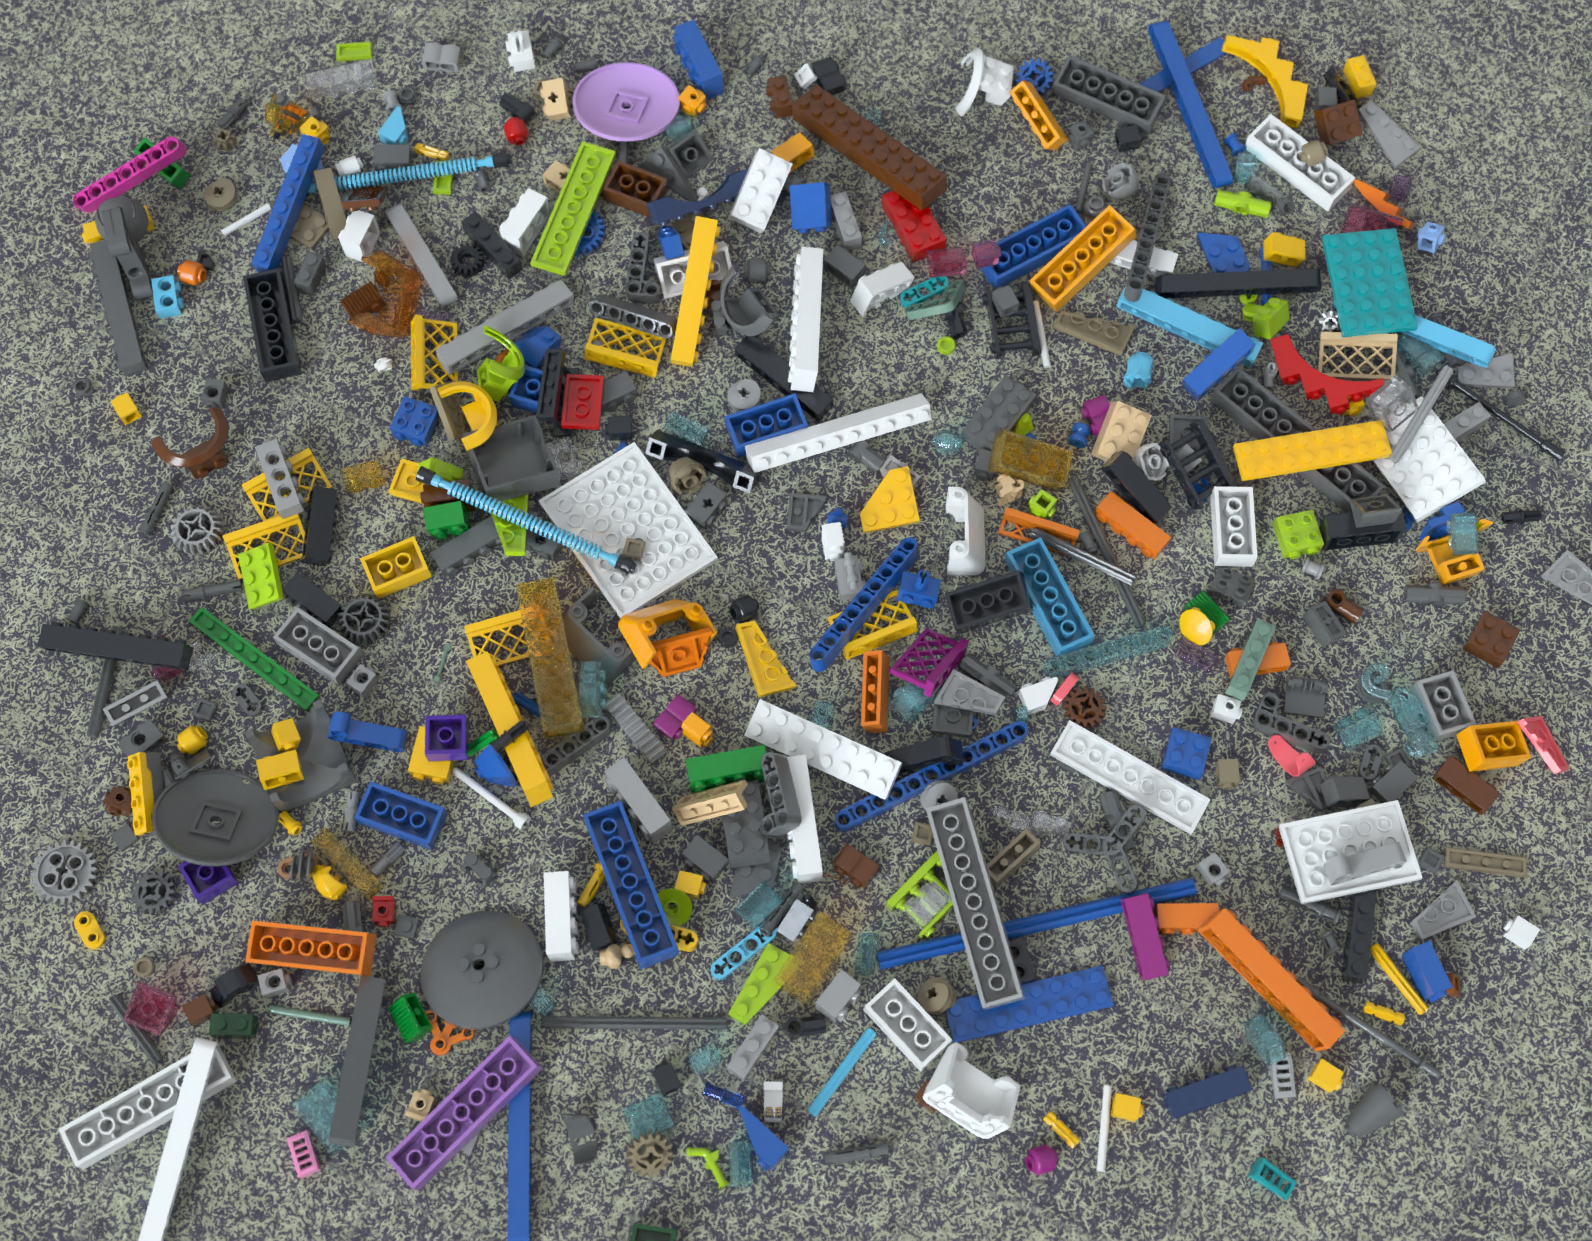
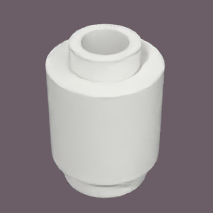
[335,155,364,177]

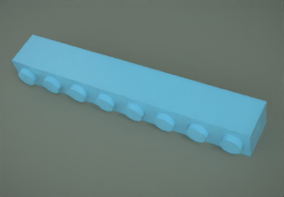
[1117,286,1263,368]

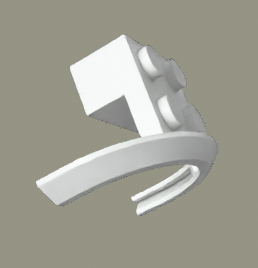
[956,48,1014,116]

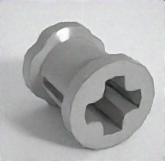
[382,90,402,114]
[1301,557,1326,580]

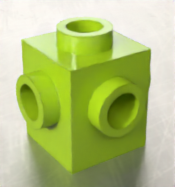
[1028,489,1057,519]

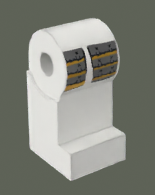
[764,1082,783,1123]

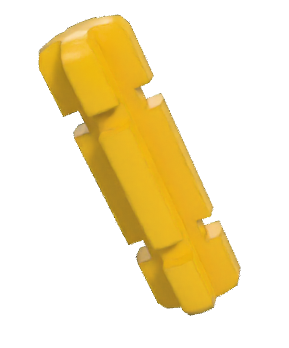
[414,143,449,161]
[1363,1001,1405,1025]
[1044,1112,1080,1148]

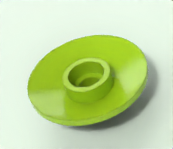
[657,888,692,926]

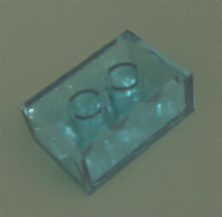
[292,1076,368,1156]

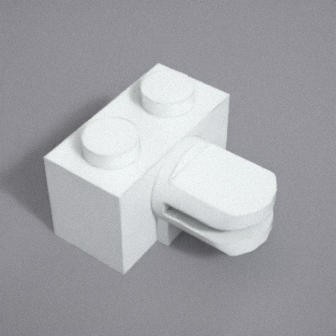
[505,30,535,72]

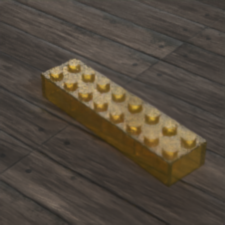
[516,577,584,739]

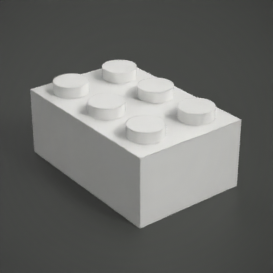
[500,188,551,257]

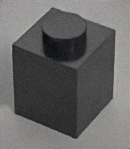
[1114,125,1143,152]
[605,415,632,441]
[652,1062,682,1097]

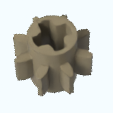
[213,128,237,152]

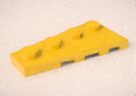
[735,620,797,698]

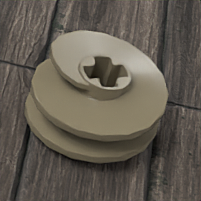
[204,178,237,211]
[917,978,957,1015]

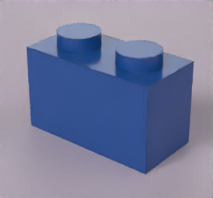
[657,226,684,260]

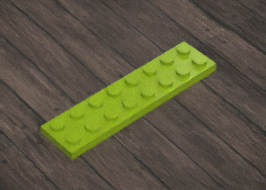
[530,141,616,276]

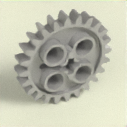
[30,840,100,906]

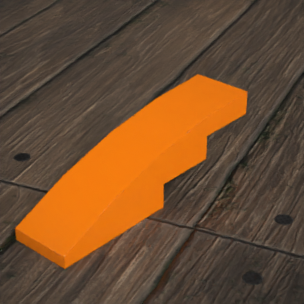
[1353,179,1415,230]

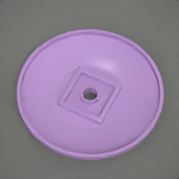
[573,62,680,141]

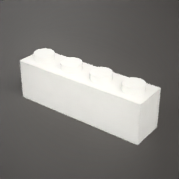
[1110,240,1178,277]

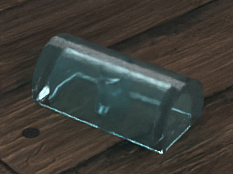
[728,1142,752,1188]

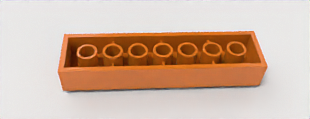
[1197,908,1345,1052]

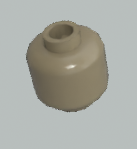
[1299,140,1328,167]

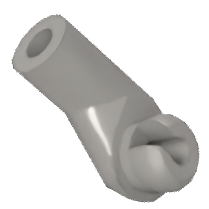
[1264,362,1279,390]

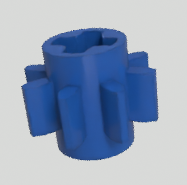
[827,508,848,529]

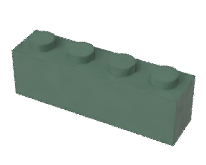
[1225,618,1276,701]

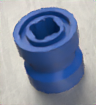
[1068,423,1091,448]

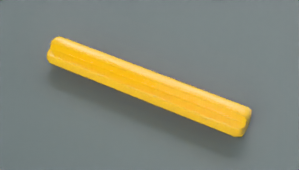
[1370,943,1429,1015]

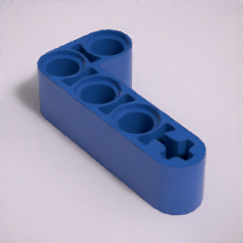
[327,712,408,752]

